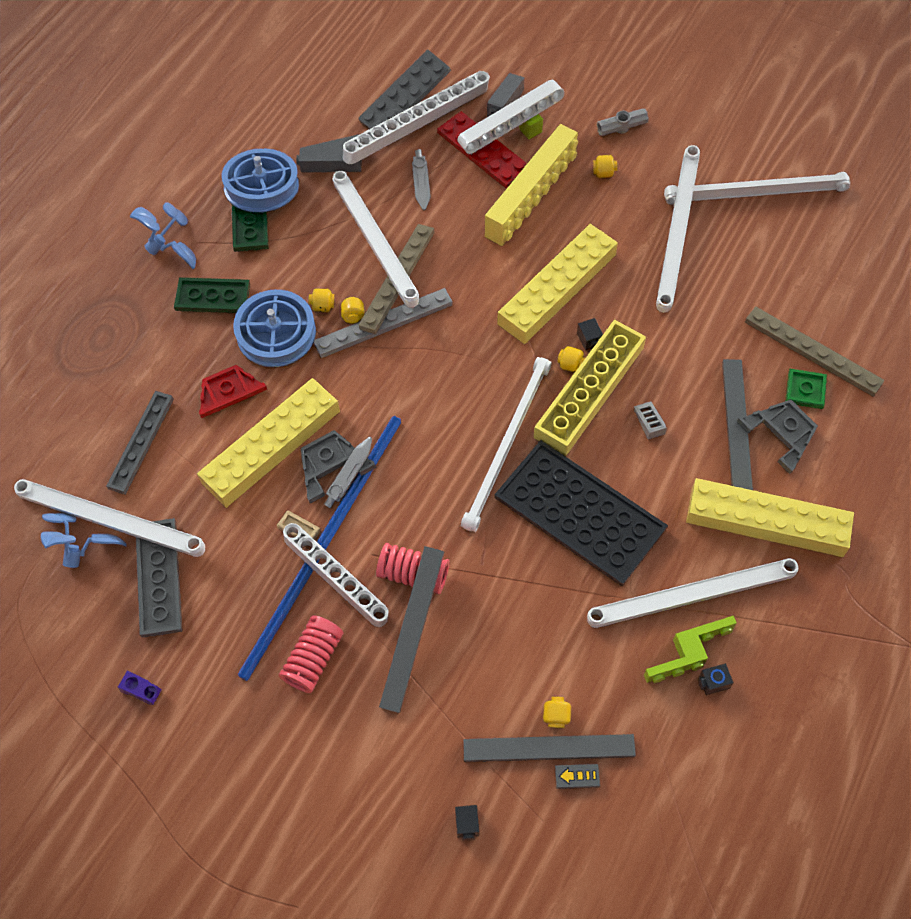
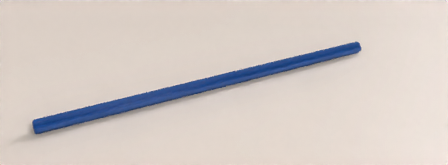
[238,416,401,681]

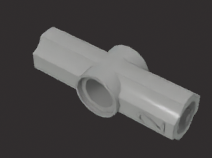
[596,109,649,136]

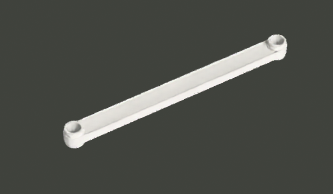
[656,145,700,313]
[333,171,419,308]
[664,172,850,205]
[460,357,552,532]
[14,479,205,557]
[587,558,798,628]

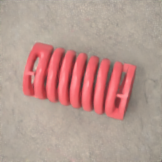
[376,543,450,595]
[279,615,344,693]

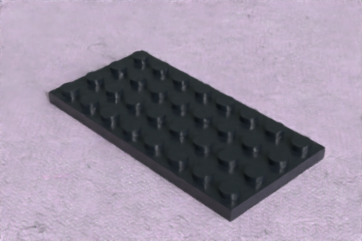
[494,440,668,587]

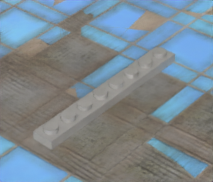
[313,288,453,358]

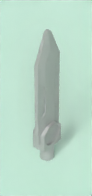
[412,149,430,210]
[324,437,372,508]

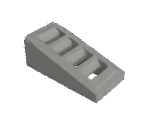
[633,401,667,439]

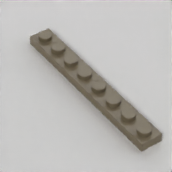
[359,224,434,334]
[745,306,885,397]

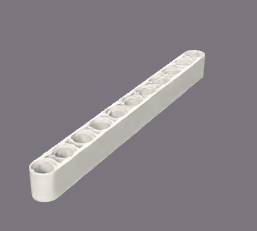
[343,71,490,164]

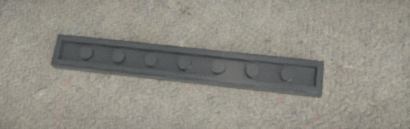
[722,359,753,490]
[379,546,445,713]
[463,734,636,762]

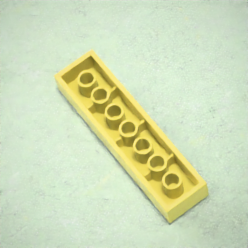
[485,124,578,246]
[497,224,618,344]
[534,319,646,456]
[197,378,340,508]
[686,478,854,557]

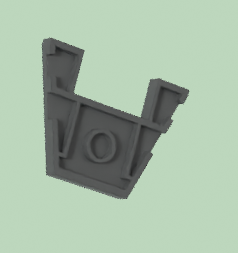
[737,400,818,474]
[300,430,377,504]

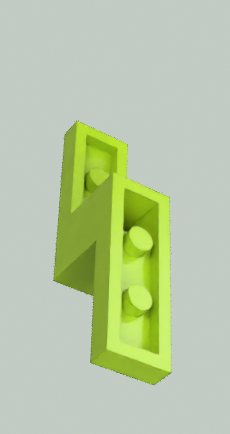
[644,616,737,683]

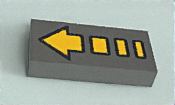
[555,764,600,789]

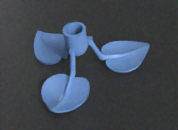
[130,202,196,270]
[40,513,127,568]

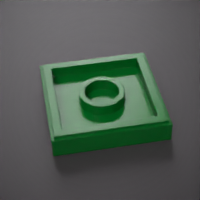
[785,368,827,409]

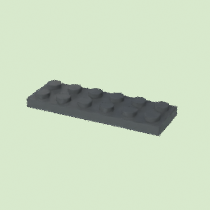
[358,49,451,129]
[136,518,182,638]

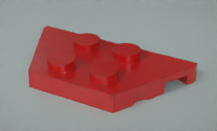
[199,365,267,419]

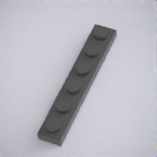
[106,391,174,495]

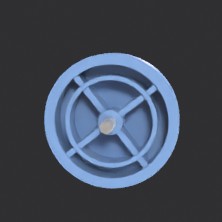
[222,149,299,212]
[233,290,316,367]

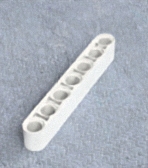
[457,80,564,154]
[283,523,389,627]

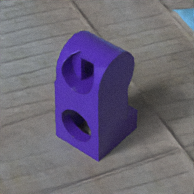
[118,670,162,705]

